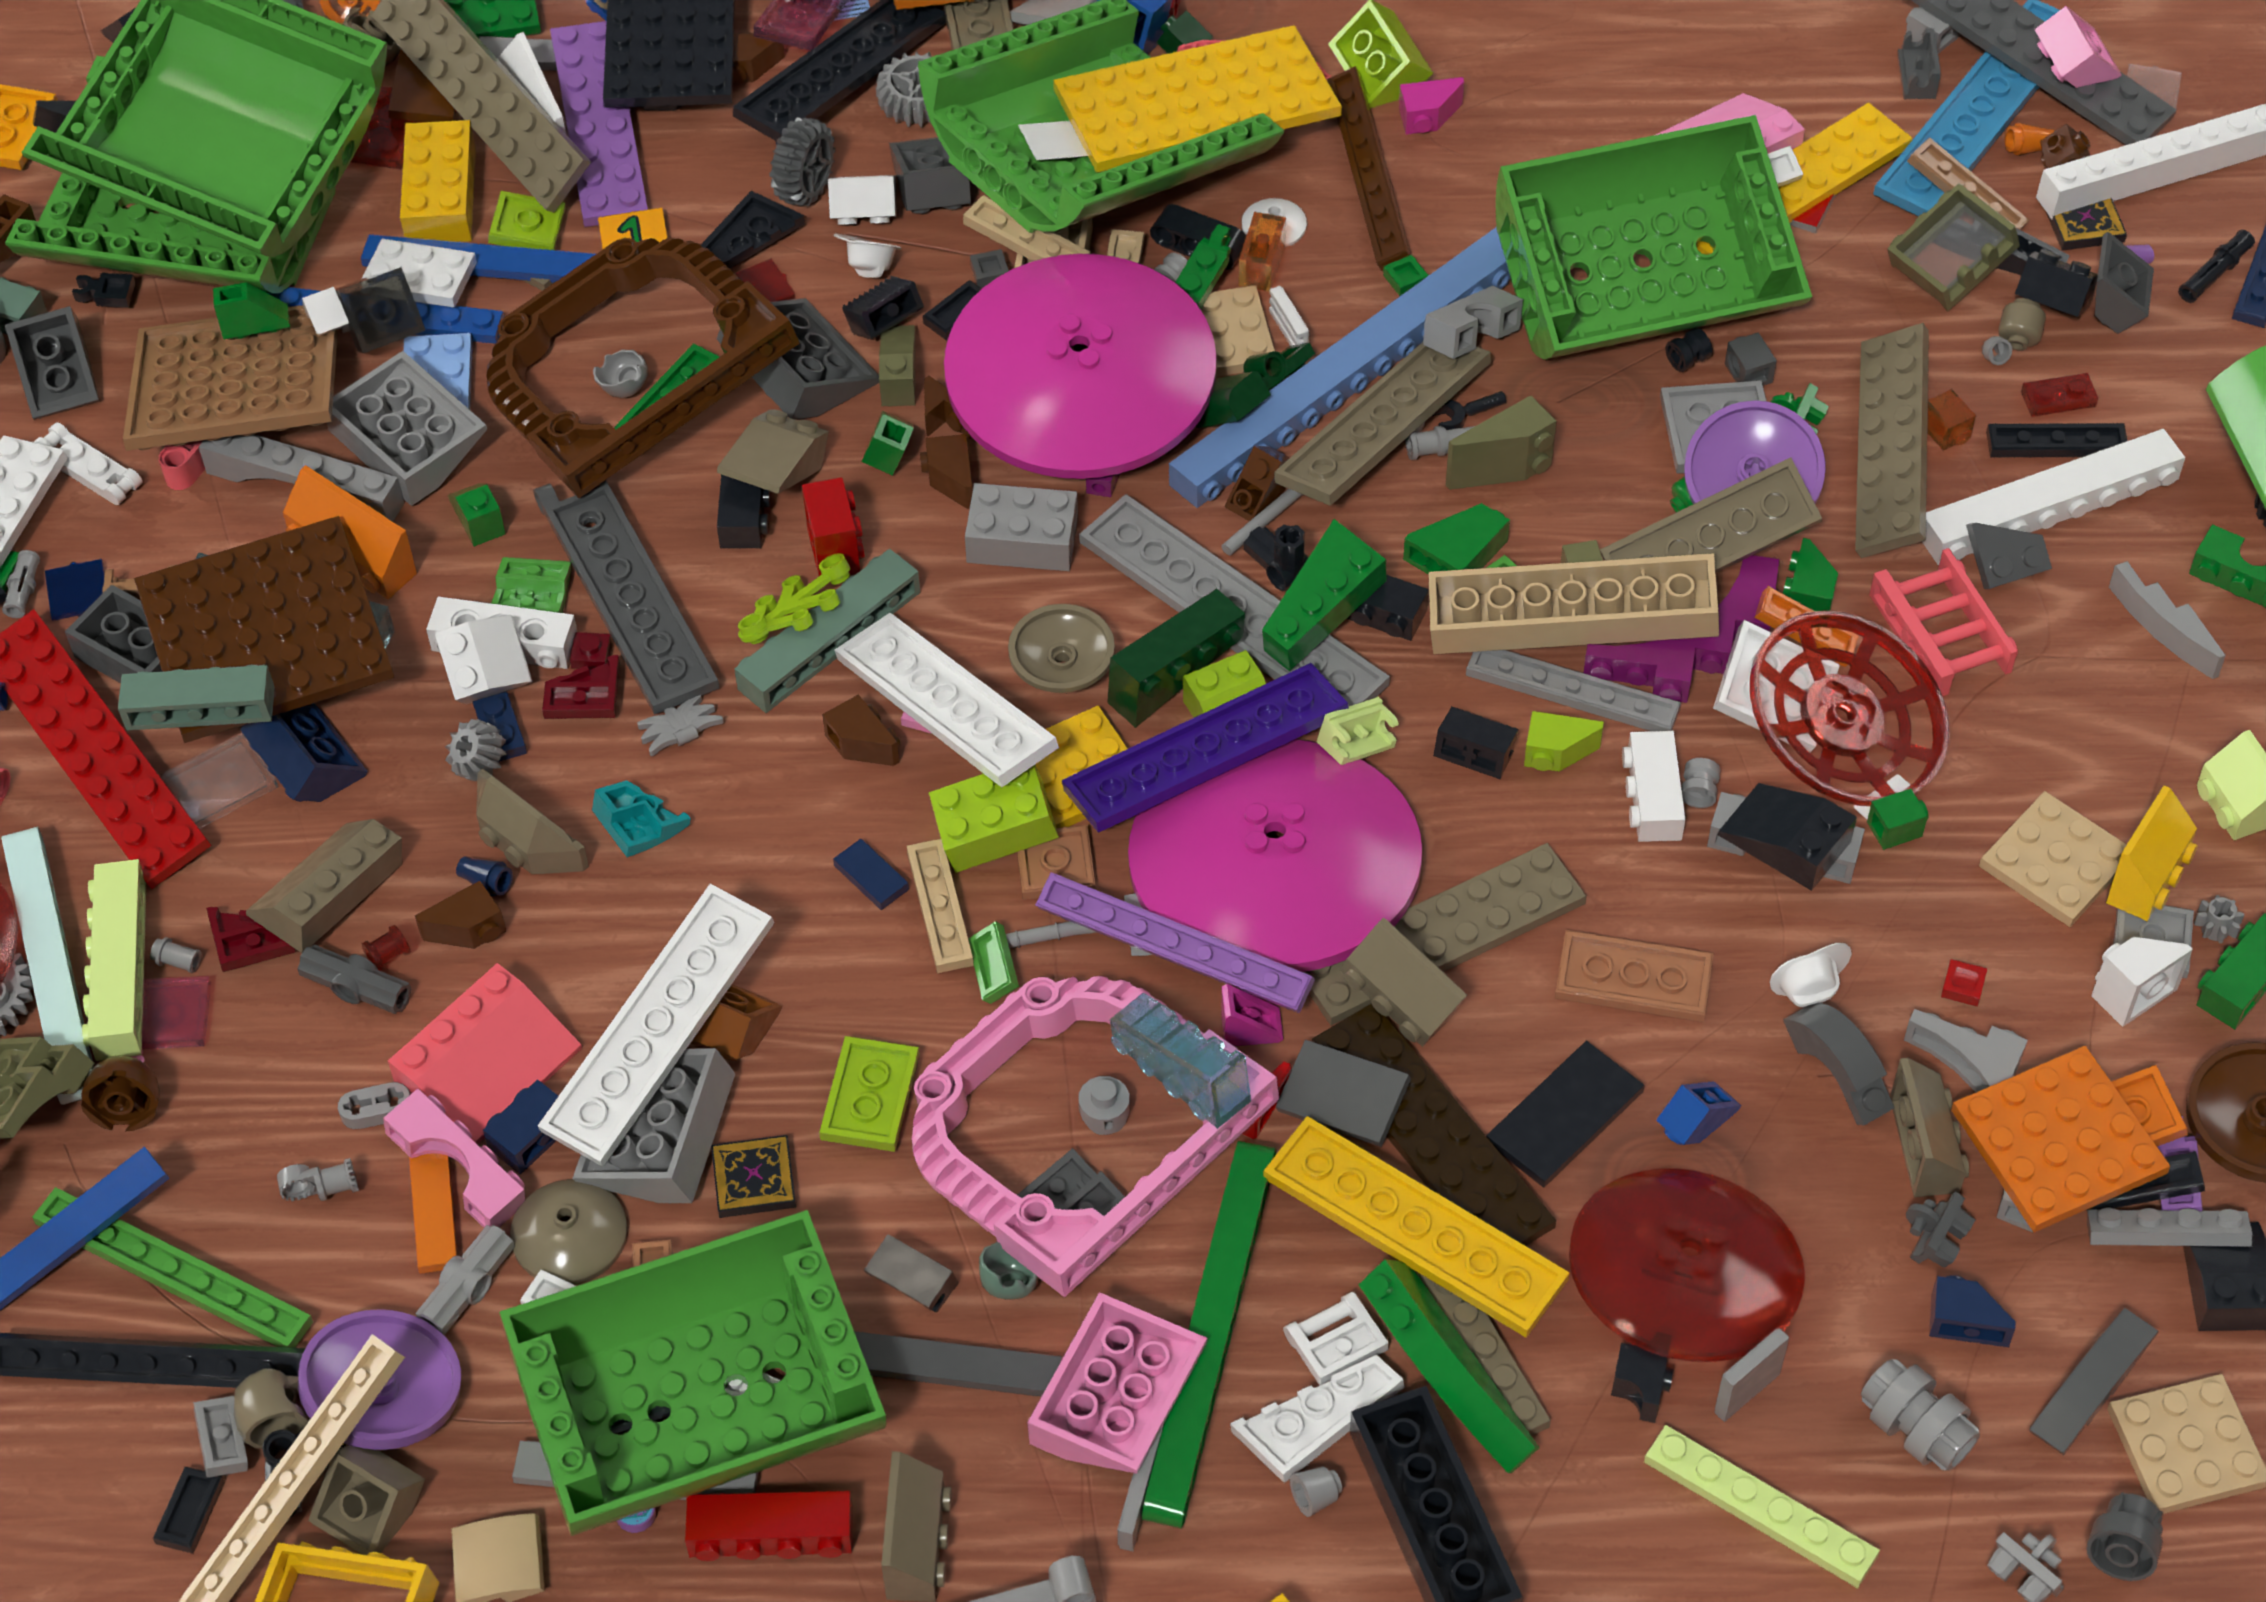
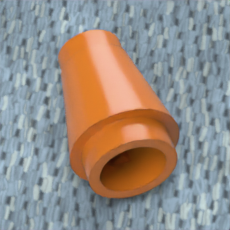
[2004,123,2055,155]

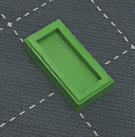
[968,921,1019,1004]

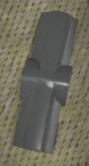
[297,945,412,1014]

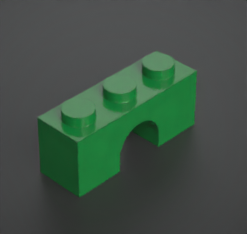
[2189,524,2266,608]

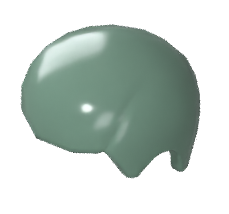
[979,1242,1039,1300]

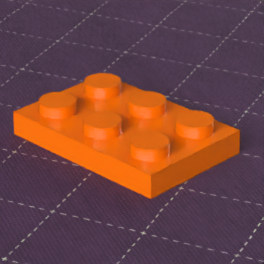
[2111,1065,2188,1146]

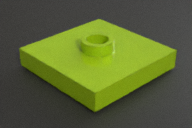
[488,191,565,250]

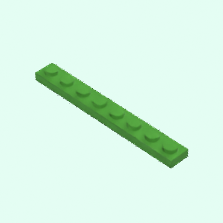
[32,1187,313,1348]

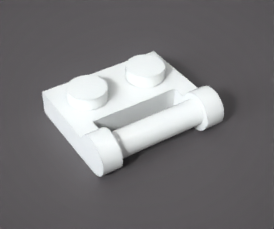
[1283,1292,1388,1385]

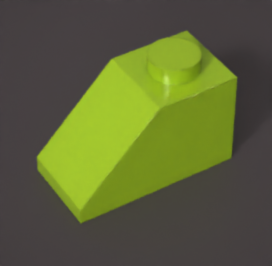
[1524,711,1604,772]

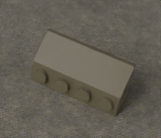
[246,819,402,953]

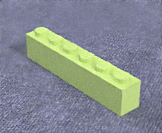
[82,859,146,1061]

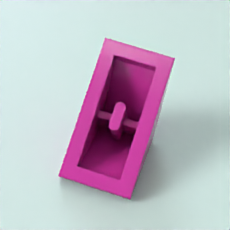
[1221,984,1283,1046]

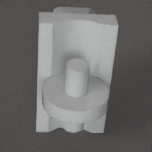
[1987,1532,2064,1602]

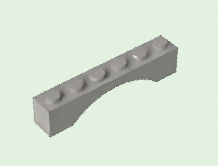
[199,434,404,522]

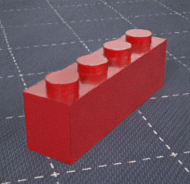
[685,1491,853,1561]

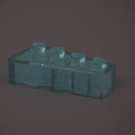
[1110,992,1251,1129]

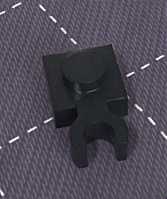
[72,273,136,308]

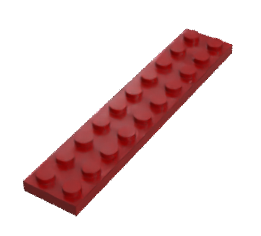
[0,609,212,889]

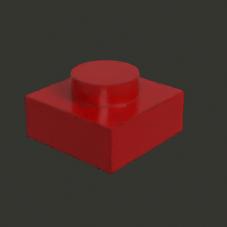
[1941,959,1988,1007]

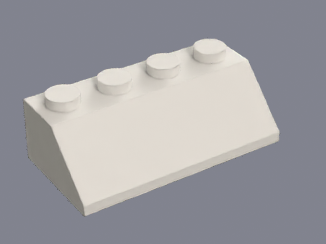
[498,32,566,134]

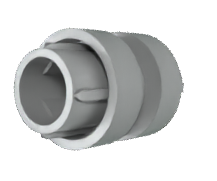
[1861,1359,1980,1470]

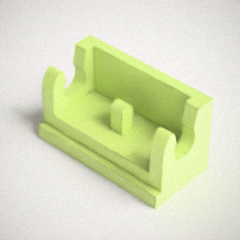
[1317,697,1399,765]

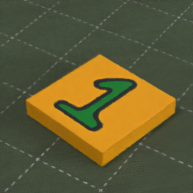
[598,208,667,249]

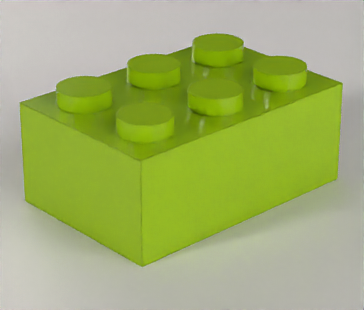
[929,765,1059,873]

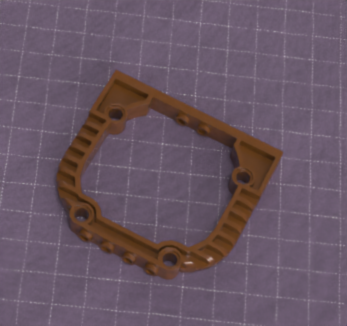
[486,238,800,499]

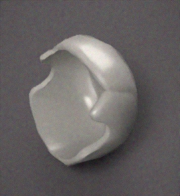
[593,350,648,398]

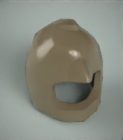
[234,1368,310,1448]

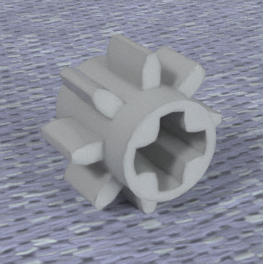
[2194,895,2244,943]

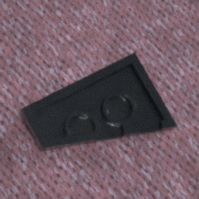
[701,191,805,268]

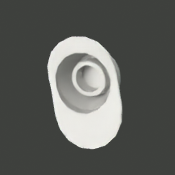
[834,233,902,278]
[1770,943,1852,1008]

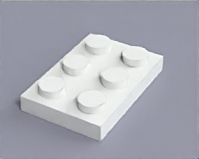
[359,239,477,308]

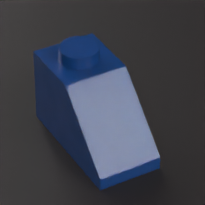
[1656,1081,1742,1145]

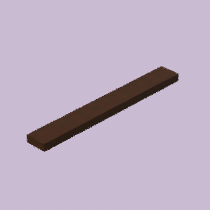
[1327,66,1410,271]

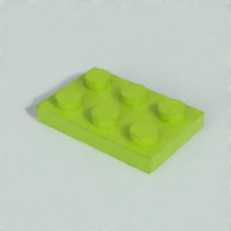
[819,1036,920,1152]

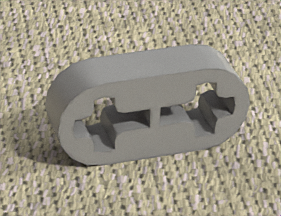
[338,1082,410,1129]

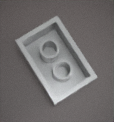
[965,483,1078,571]

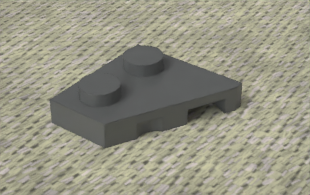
[1966,523,2052,589]

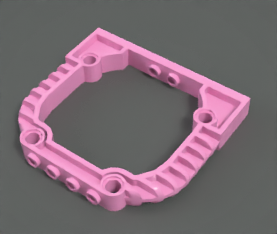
[912,976,1279,1297]

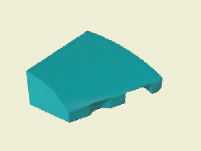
[592,780,691,857]

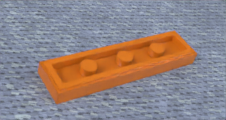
[409,1154,458,1274]

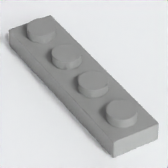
[2087,1208,2252,1247]

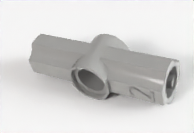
[415,1225,515,1335]

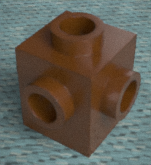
[2040,124,2091,169]

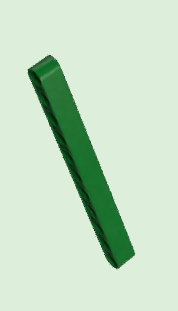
[1142,1141,1276,1529]

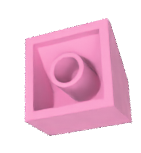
[2035,6,2122,88]

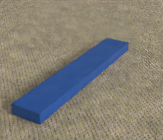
[0,1146,170,1310]

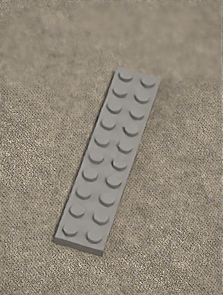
[1079,494,1390,706]

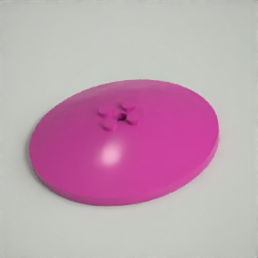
[944,254,1216,479]
[1128,739,1422,972]

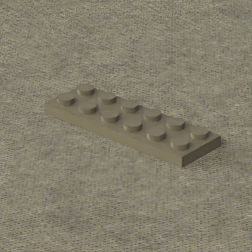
[1600,457,1822,573]

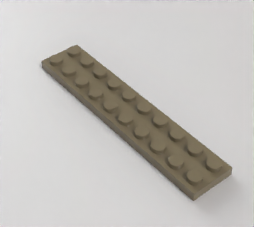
[371,0,591,213]

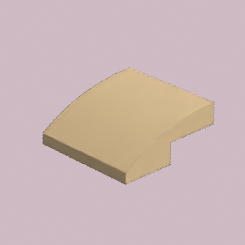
[451,1513,545,1602]

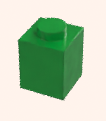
[1867,788,1929,850]

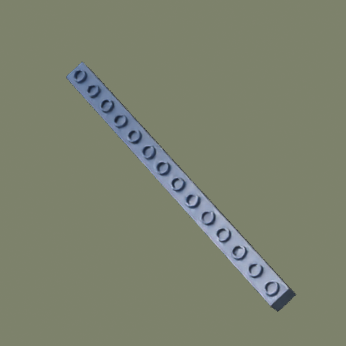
[1169,228,1511,508]

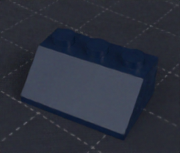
[240,703,368,802]

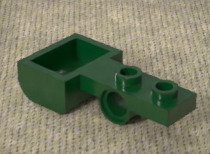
[1196,342,1315,428]

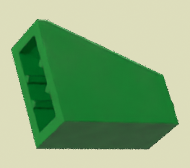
[1403,503,1510,575]

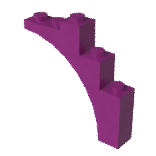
[1583,555,1779,703]

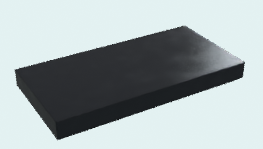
[1486,1040,1645,1188]

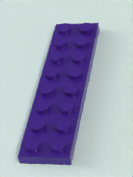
[1062,663,1349,833]

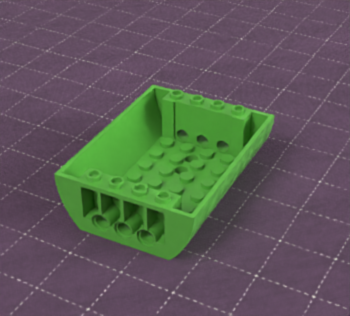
[500,1210,886,1536]

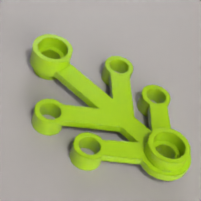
[738,553,850,644]

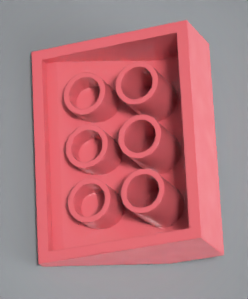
[388,963,582,1145]

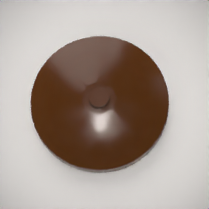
[2186,1042,2266,1183]

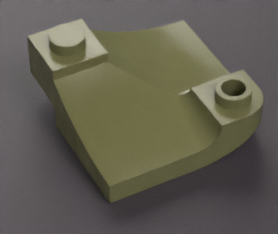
[0,1036,94,1138]

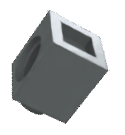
[1725,332,1777,386]

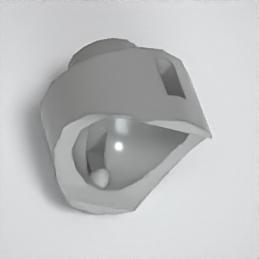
[1079,1076,1130,1135]

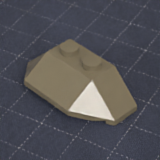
[476,769,589,874]

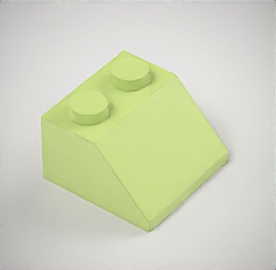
[2197,730,2266,840]

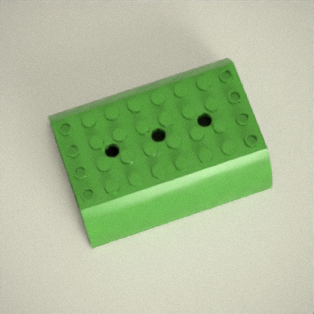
[1496,115,1812,359]

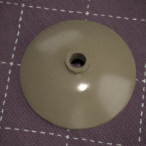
[1008,604,1115,693]
[510,1179,628,1285]

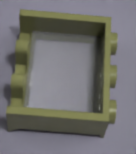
[1887,183,2020,312]

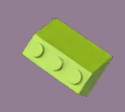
[1328,0,1433,108]

